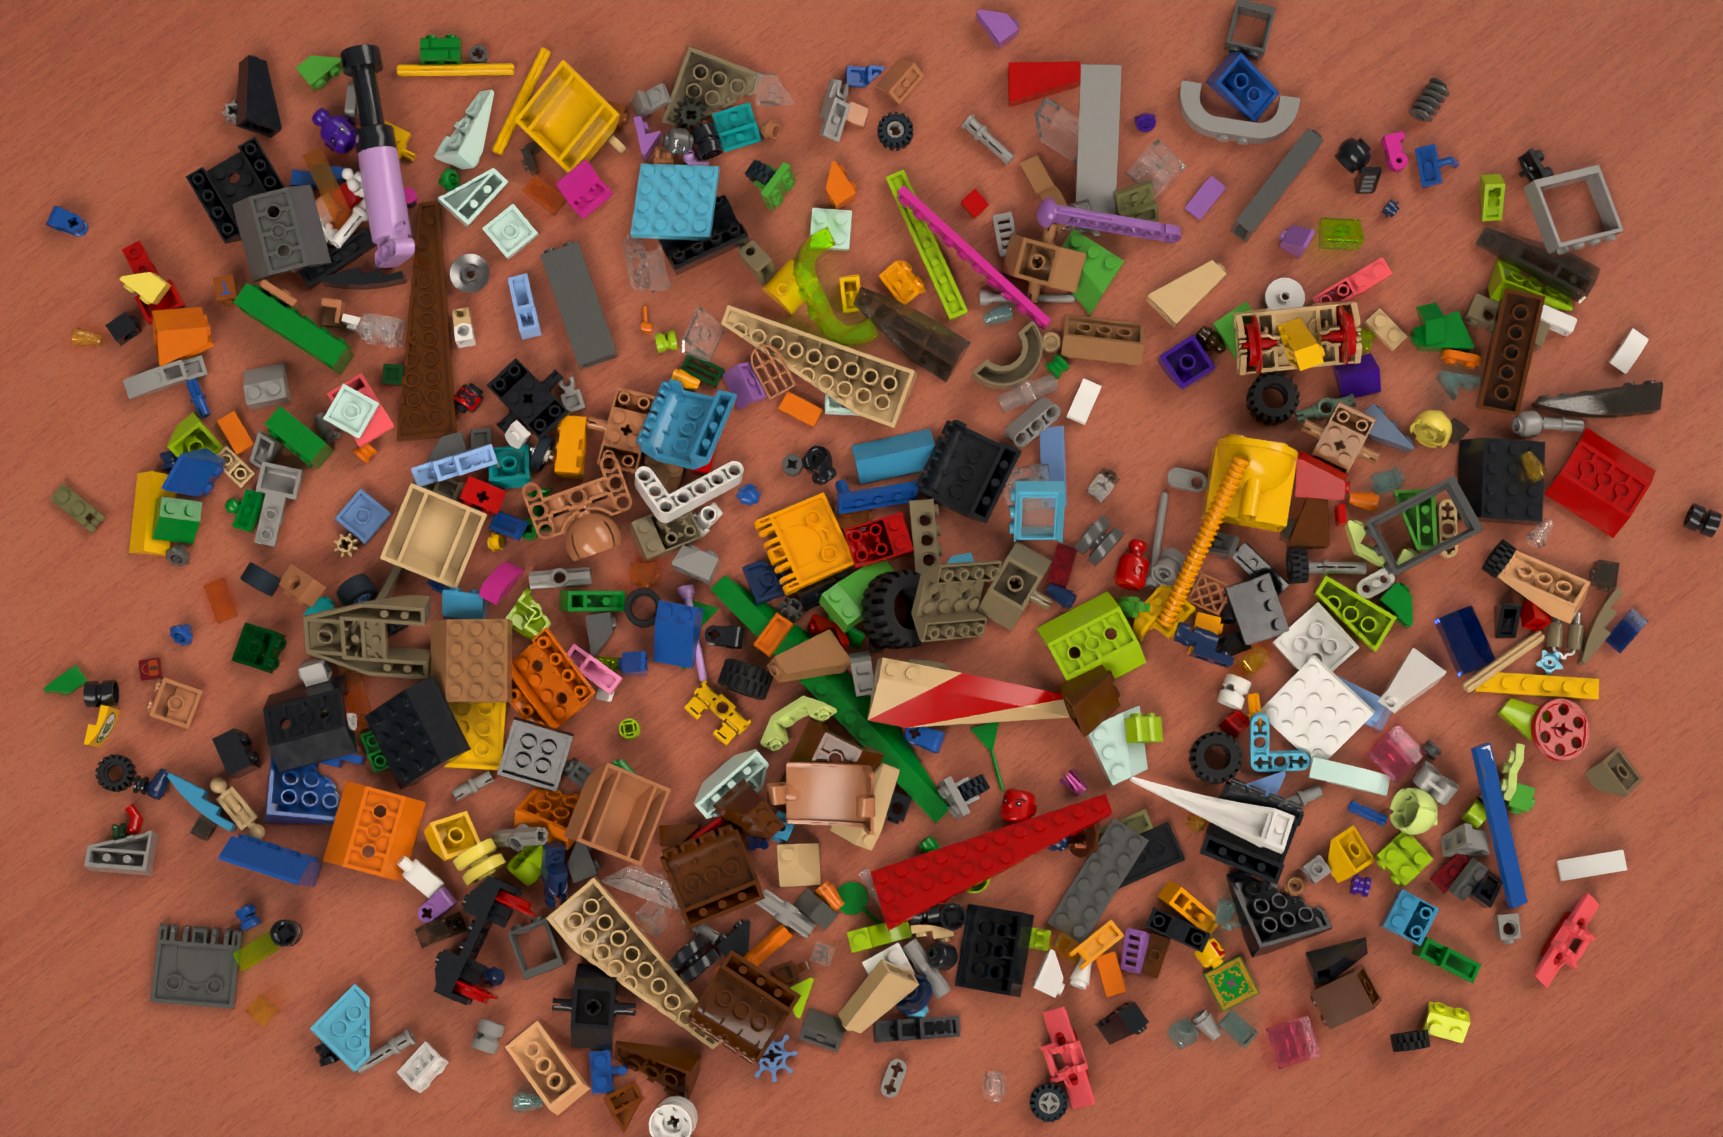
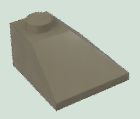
[1585,747,1643,797]

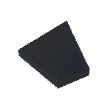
[1215,631,1252,657]

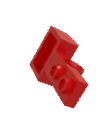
[122,240,186,325]

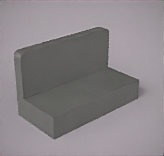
[799,1009,846,1052]

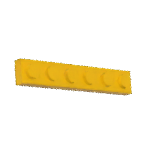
[1474,671,1599,700]

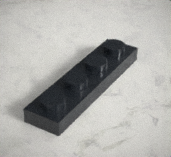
[298,228,377,290]

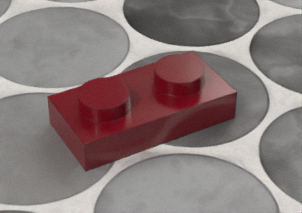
[1047,543,1077,588]
[1429,854,1470,894]

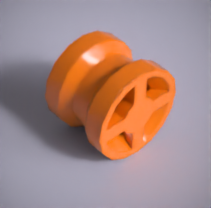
[352,443,378,464]

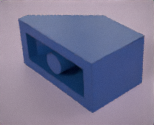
[618,651,649,676]

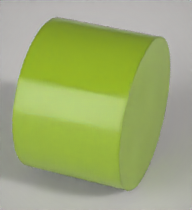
[1461,798,1487,830]

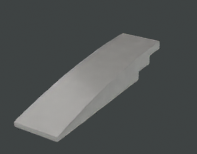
[1075,64,1122,228]

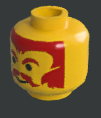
[1194,938,1225,969]

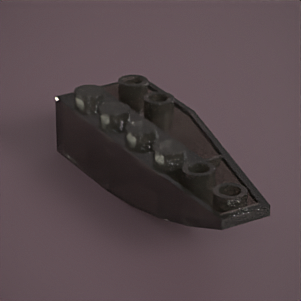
[1475,227,1600,303]
[853,287,971,382]
[1532,380,1663,418]

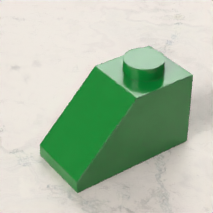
[1377,582,1413,629]

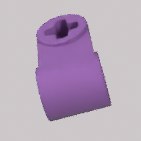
[418,886,458,923]

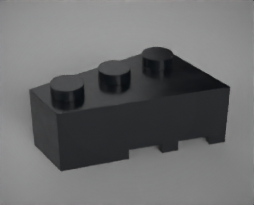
[1095,1000,1149,1045]

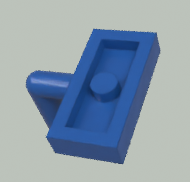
[1415,144,1459,188]
[589,1050,628,1094]

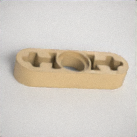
[1437,499,1458,559]

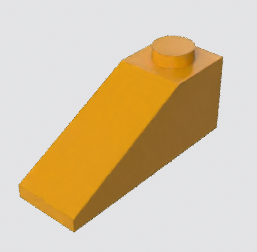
[1157,880,1221,936]

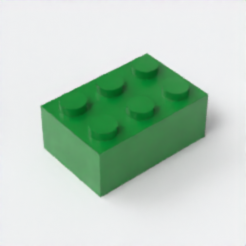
[264,406,334,469]

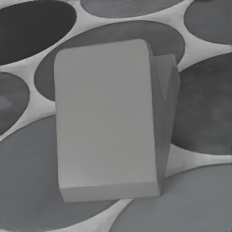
[631,83,672,118]

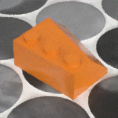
[514,786,580,850]

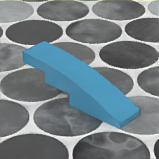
[167,773,237,832]

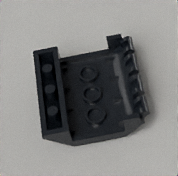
[915,420,1022,524]
[1199,778,1304,884]

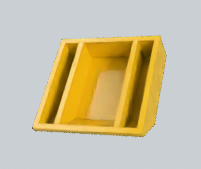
[514,60,620,173]

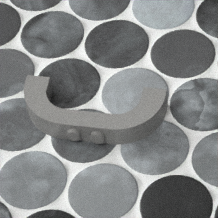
[1178,80,1300,145]

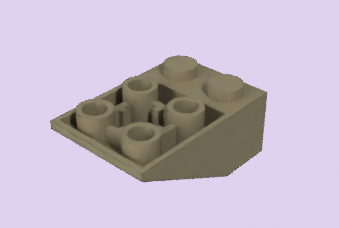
[628,501,703,564]

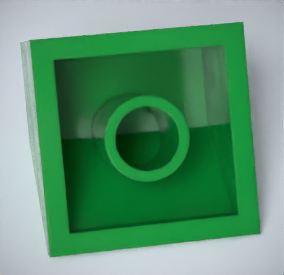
[152,496,202,544]

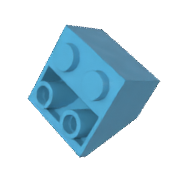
[442,587,489,619]
[1379,889,1439,946]

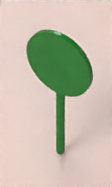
[837,882,882,924]

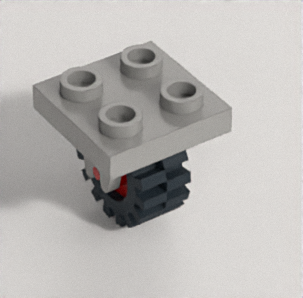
[938,774,990,821]

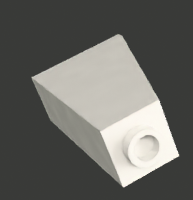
[1378,648,1446,714]

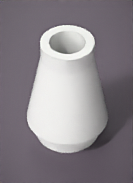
[1069,957,1092,989]

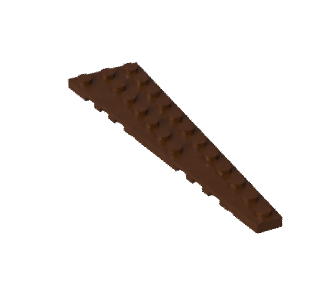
[397,201,458,442]

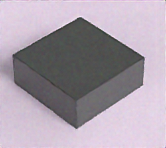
[471,428,492,449]

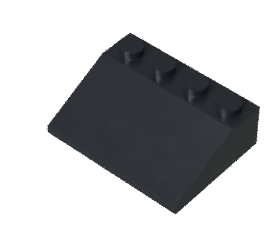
[955,904,1034,998]

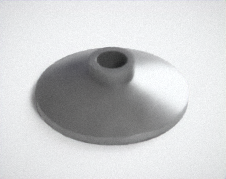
[450,254,490,293]

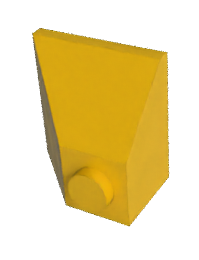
[424,811,480,861]
[1327,825,1375,883]

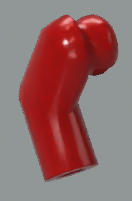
[125,804,144,835]

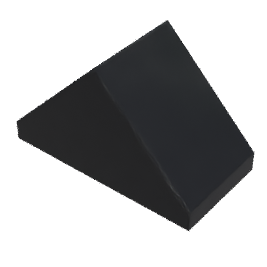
[1494,603,1522,638]
[1468,871,1502,908]

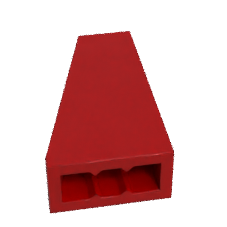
[1008,61,1081,107]

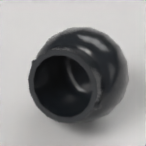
[1334,138,1371,174]

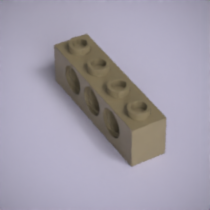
[1463,293,1551,351]
[909,499,942,575]

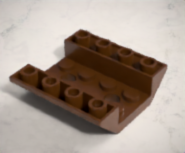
[780,717,884,782]

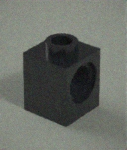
[105,312,141,346]
[886,792,912,824]

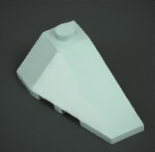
[434,90,494,169]

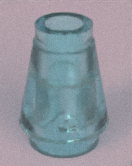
[983,304,1014,326]
[513,1091,543,1113]

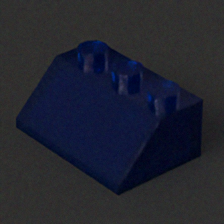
[1434,605,1496,677]

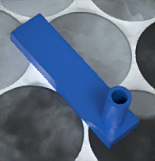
[835,480,918,514]

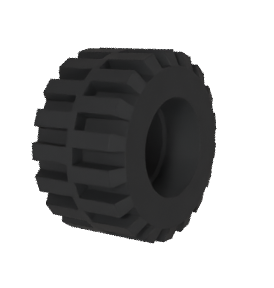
[1246,371,1300,426]
[717,658,773,700]
[1189,731,1243,784]

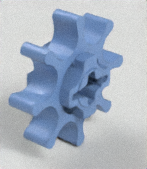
[755,1035,798,1083]

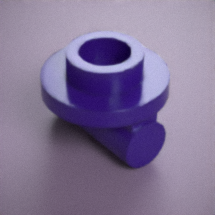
[1134,113,1156,132]

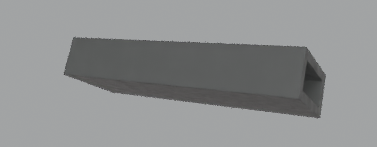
[1231,128,1323,243]
[540,241,618,370]

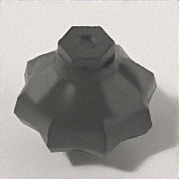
[165,544,189,567]

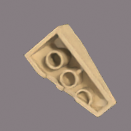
[829,763,900,851]

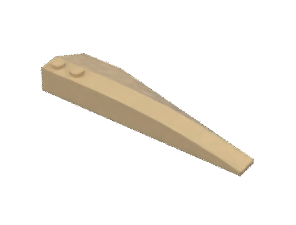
[546,876,723,1049]

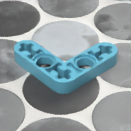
[1249,712,1310,772]

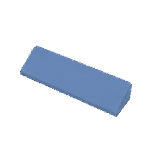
[1039,426,1067,509]

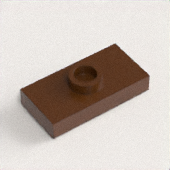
[1141,932,1171,979]

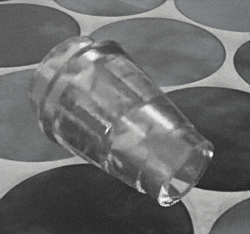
[1526,518,1554,549]

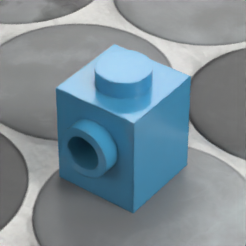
[771,810,796,844]

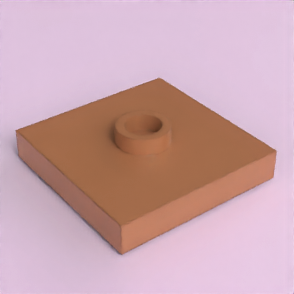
[260,279,305,315]

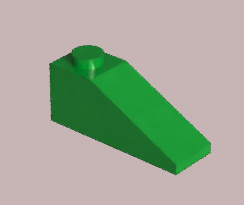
[559,590,625,612]

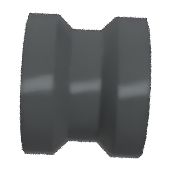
[782,454,803,477]

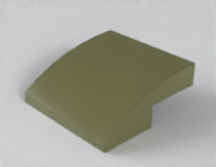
[1113,180,1159,222]

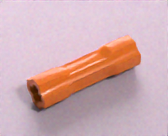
[743,923,793,967]

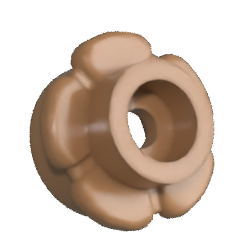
[1284,876,1305,896]

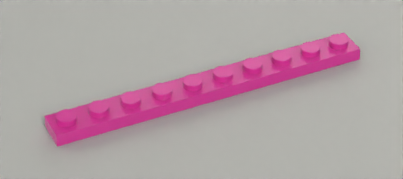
[897,185,1051,330]

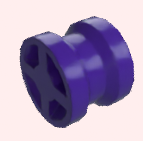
[1350,874,1371,898]

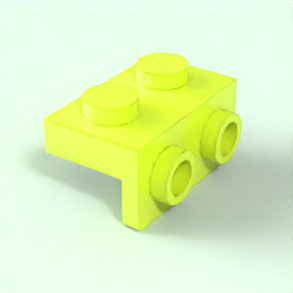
[1422,1002,1470,1043]

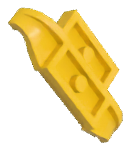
[1133,576,1196,642]

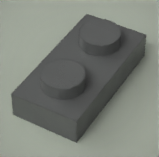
[1448,857,1489,901]

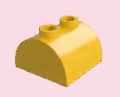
[762,259,819,316]

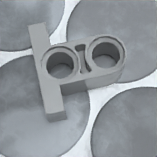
[849,650,874,697]
[1441,823,1490,857]

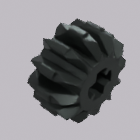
[673,97,707,130]

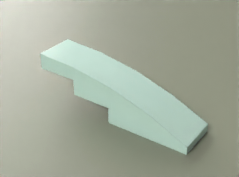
[1308,757,1391,796]

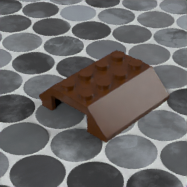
[660,823,765,929]
[688,950,801,1065]

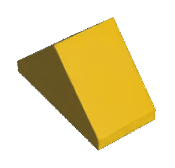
[839,274,863,313]

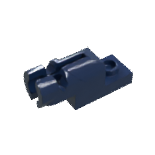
[1173,621,1234,668]
[540,841,568,908]

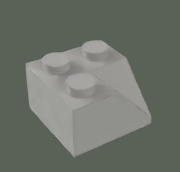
[672,544,721,586]

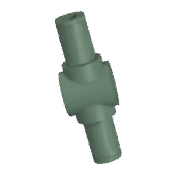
[1294,394,1356,424]

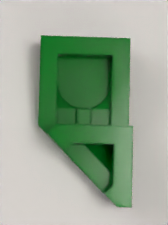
[43,665,88,696]

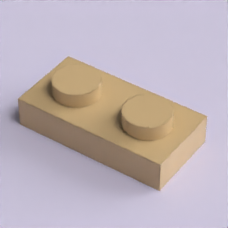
[1364,308,1408,351]

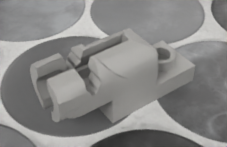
[818,79,851,142]

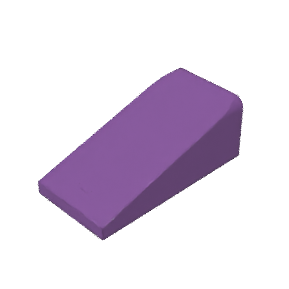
[1184,176,1226,221]

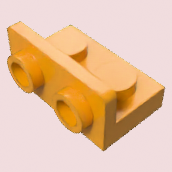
[879,260,926,307]

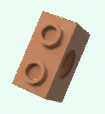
[279,564,326,607]

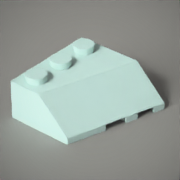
[1086,705,1148,787]

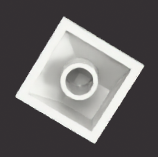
[1032,949,1065,998]

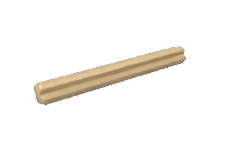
[1462,630,1545,693]

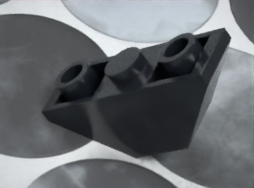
[1145,907,1211,953]

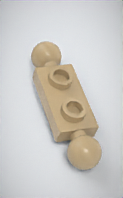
[210,777,265,839]

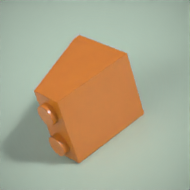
[152,307,211,366]

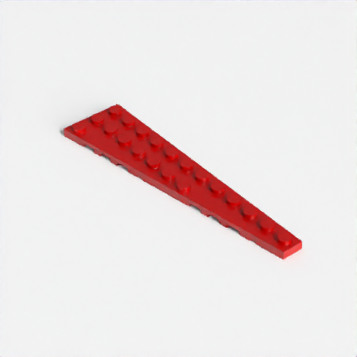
[870,794,1113,931]

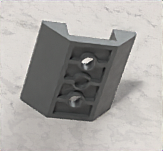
[232,185,332,283]

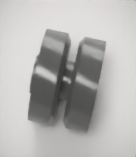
[1074,515,1125,567]

